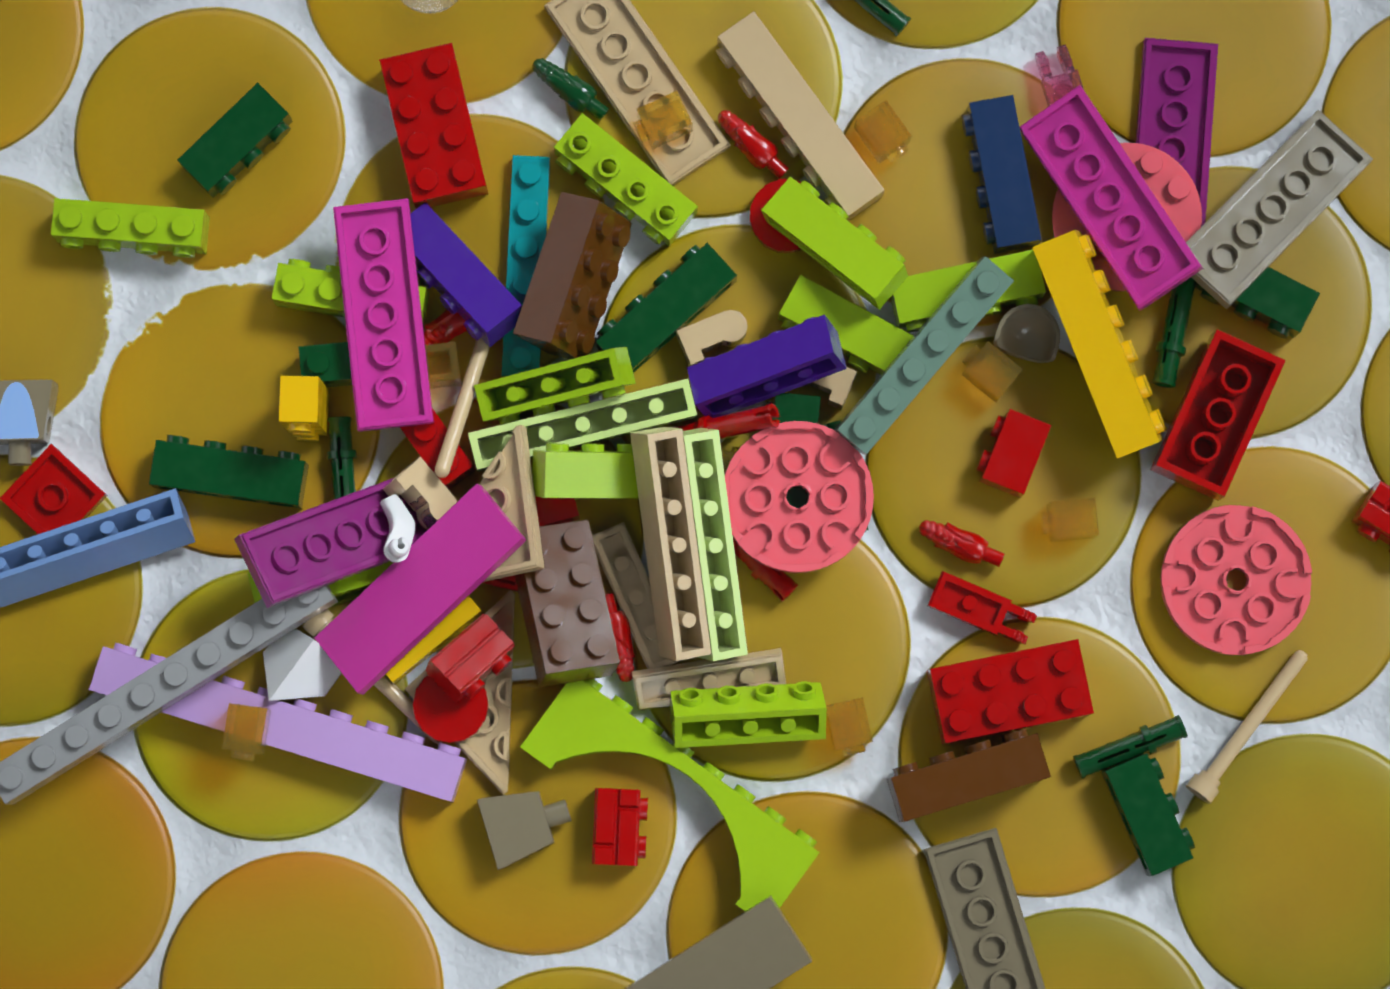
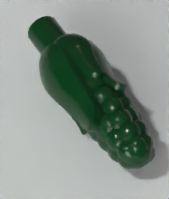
[532,58,609,121]

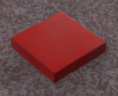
[0,444,108,534]

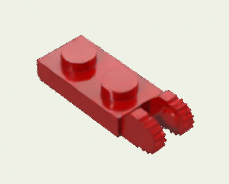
[927,571,1037,645]

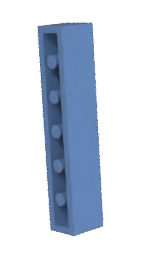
[0,488,195,608]

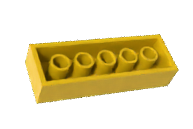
[1032,230,1167,459]

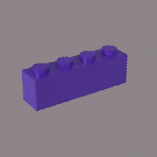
[411,202,522,347]
[687,314,847,418]

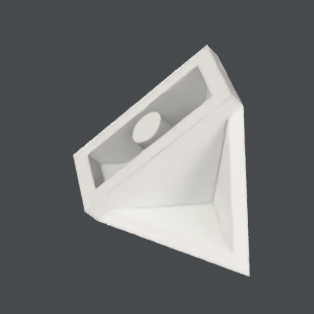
[263,629,342,701]

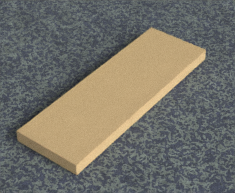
[544,0,730,186]

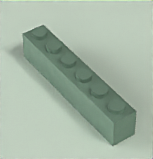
[834,256,1014,455]

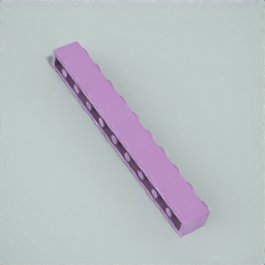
[89,642,467,802]

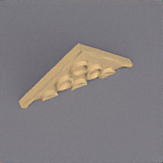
[479,425,545,582]
[405,590,515,795]

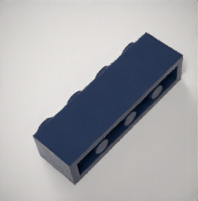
[962,95,1042,254]

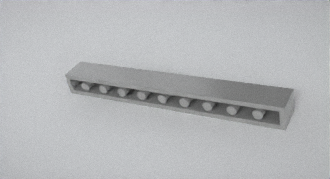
[0,585,338,804]

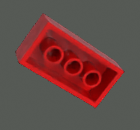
[379,43,488,209]
[1150,329,1286,501]
[927,639,1094,745]

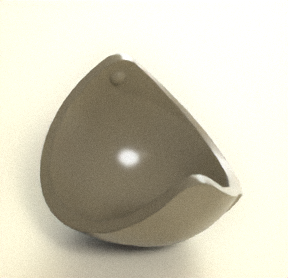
[993,304,1060,363]

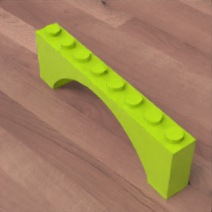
[520,679,820,911]

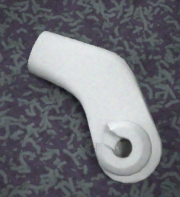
[380,494,415,563]

